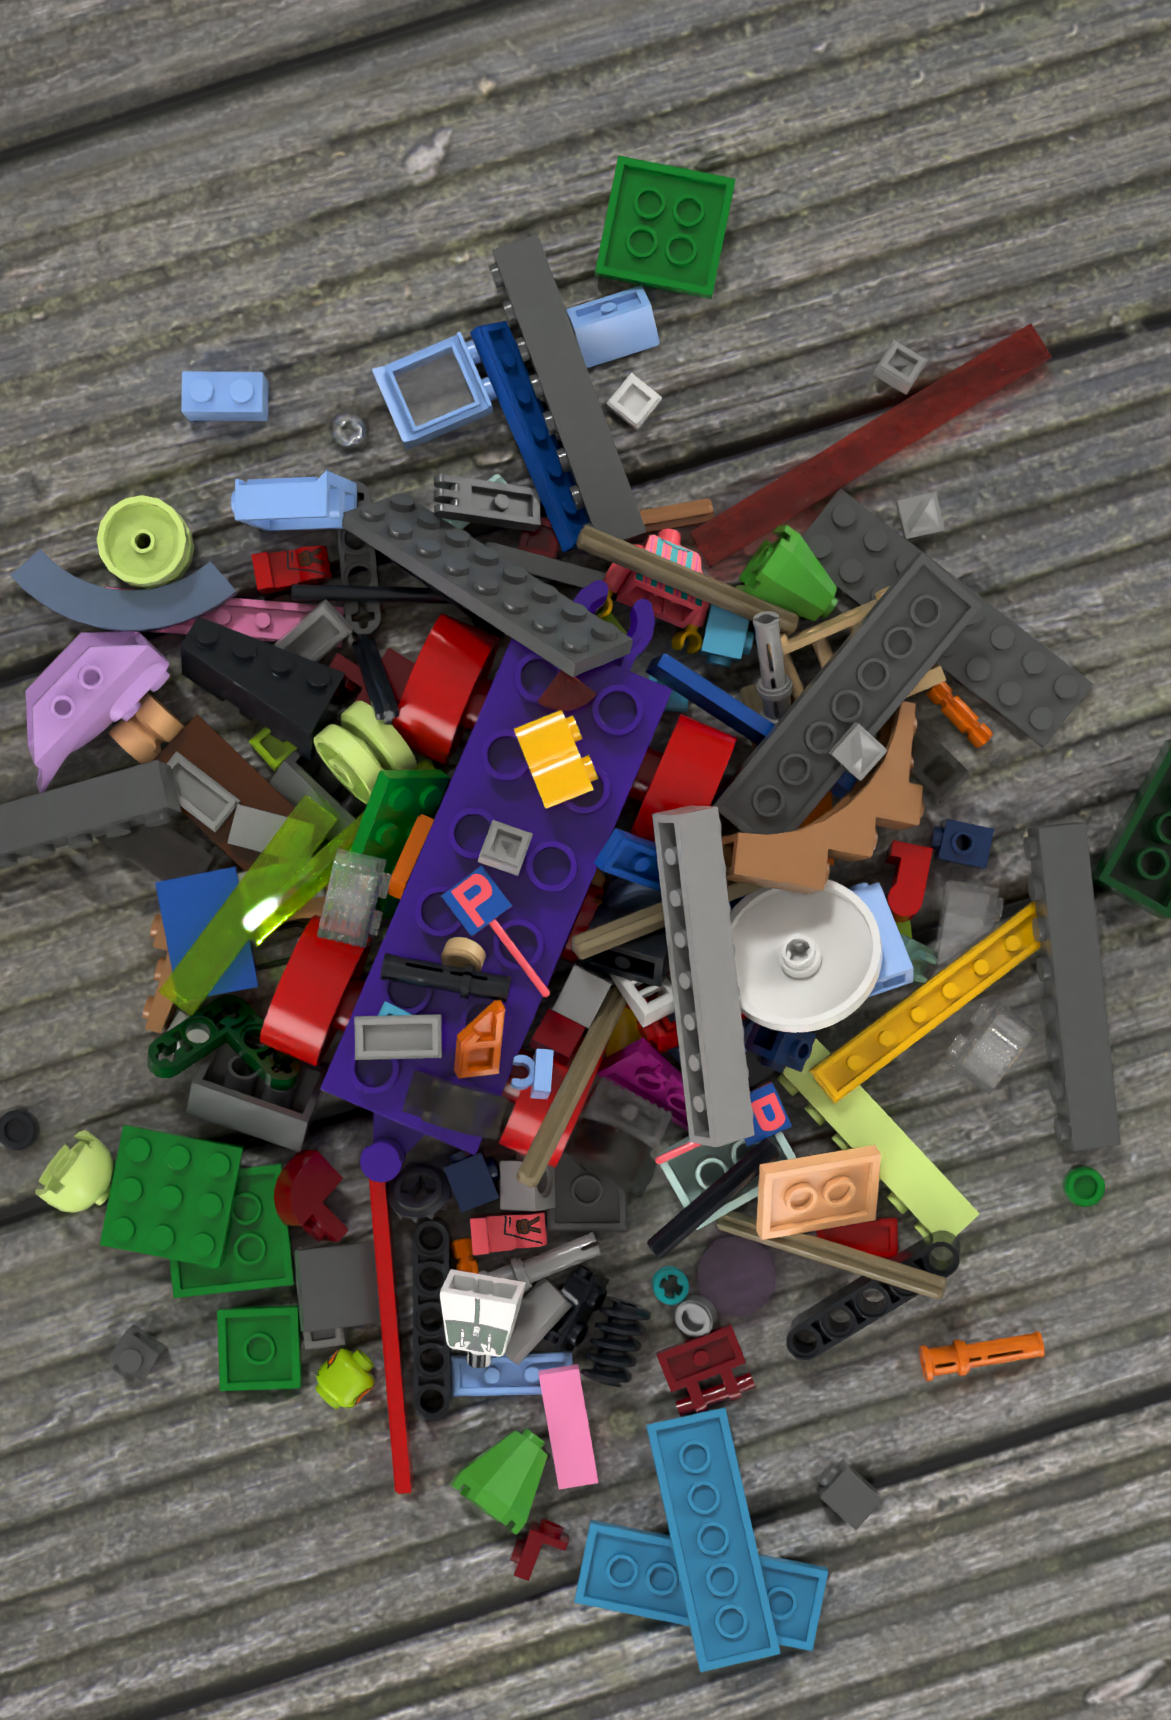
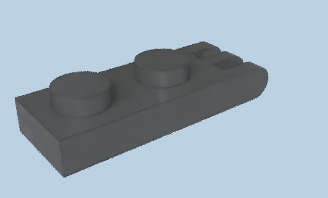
[434,474,541,532]

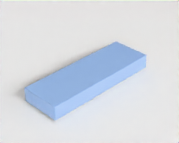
[451,1351,572,1397]

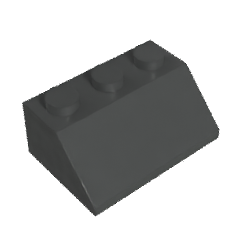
[269,718,367,858]
[186,1029,330,1152]

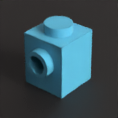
[700,604,754,668]

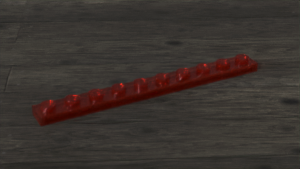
[690,323,1052,568]

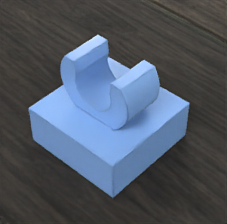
[511,1049,554,1099]

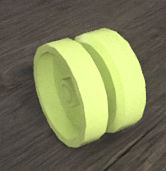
[97,495,194,590]
[313,701,417,804]

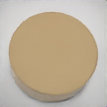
[441,937,486,971]

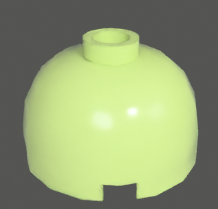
[35,1130,114,1213]

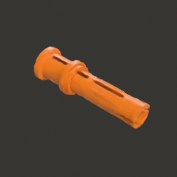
[919,1331,1045,1382]

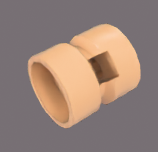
[108,692,185,764]

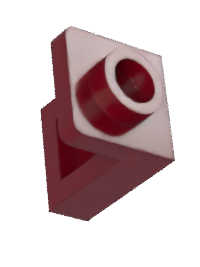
[509,1519,569,1581]

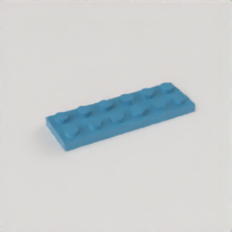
[646,1407,781,1672]
[574,1519,828,1651]

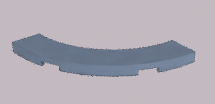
[10,549,238,632]

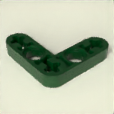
[147,995,300,1090]

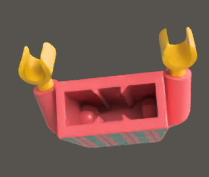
[599,529,710,653]

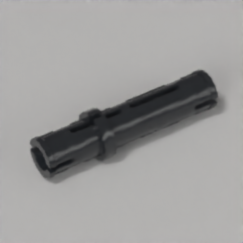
[380,953,512,1003]

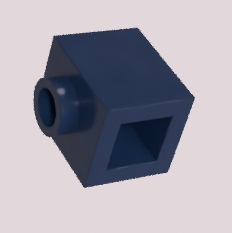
[929,819,994,869]
[444,1149,500,1213]

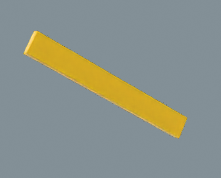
[809,901,1041,1104]

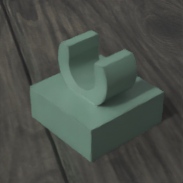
[900,933,937,986]

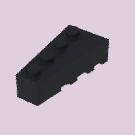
[180,616,346,762]

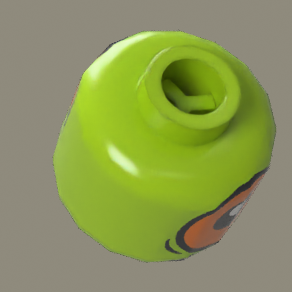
[315,1349,375,1410]

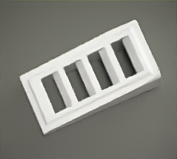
[609,974,675,1028]

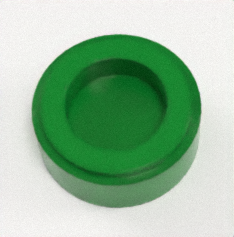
[1063,1165,1105,1207]

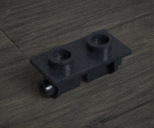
[543,1265,610,1351]

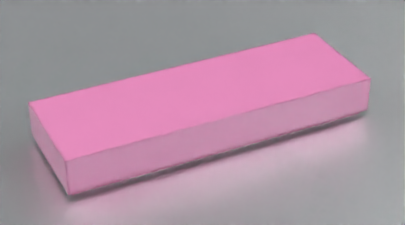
[539,1364,599,1490]

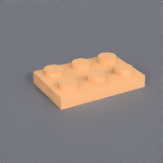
[756,1145,881,1240]

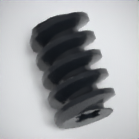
[580,1296,651,1387]

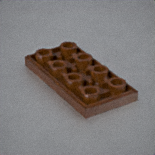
[153,714,310,871]

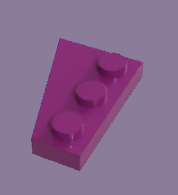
[596,1037,689,1132]

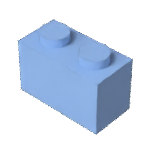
[181,371,269,421]

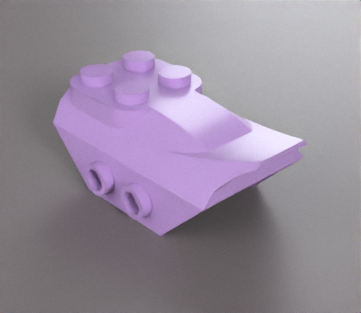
[25,631,170,793]

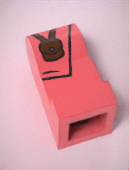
[470,1211,548,1255]

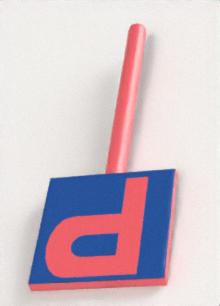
[441,865,550,997]
[655,1082,792,1164]

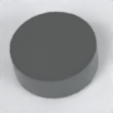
[675,1295,718,1338]

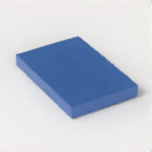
[155,867,260,1002]

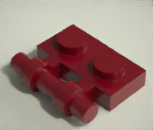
[656,1323,756,1417]

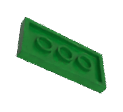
[327,769,450,923]

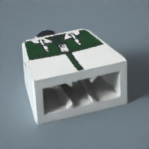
[440,1269,526,1368]

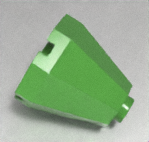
[735,525,838,621]
[449,1429,548,1535]

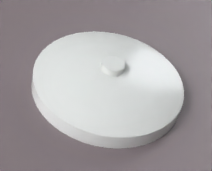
[730,880,882,1033]

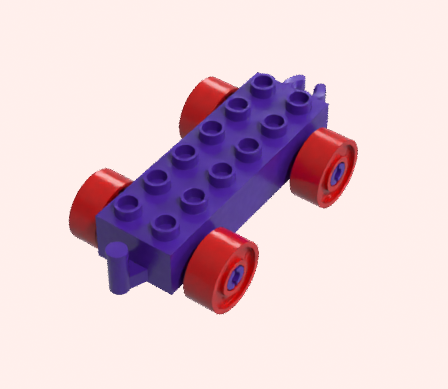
[260,580,737,1183]

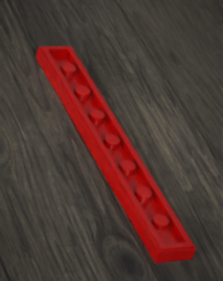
[369,1179,414,1494]

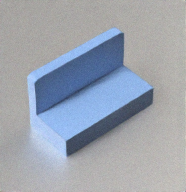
[566,285,660,368]

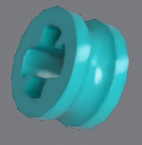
[652,1266,689,1305]

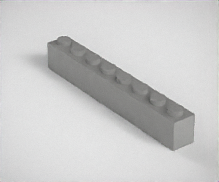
[652,805,755,1147]

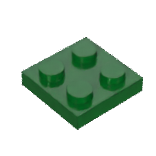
[217,1305,302,1391]

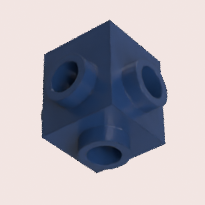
[745,1022,817,1074]

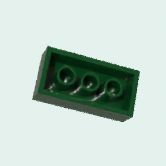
[1092,739,1171,919]

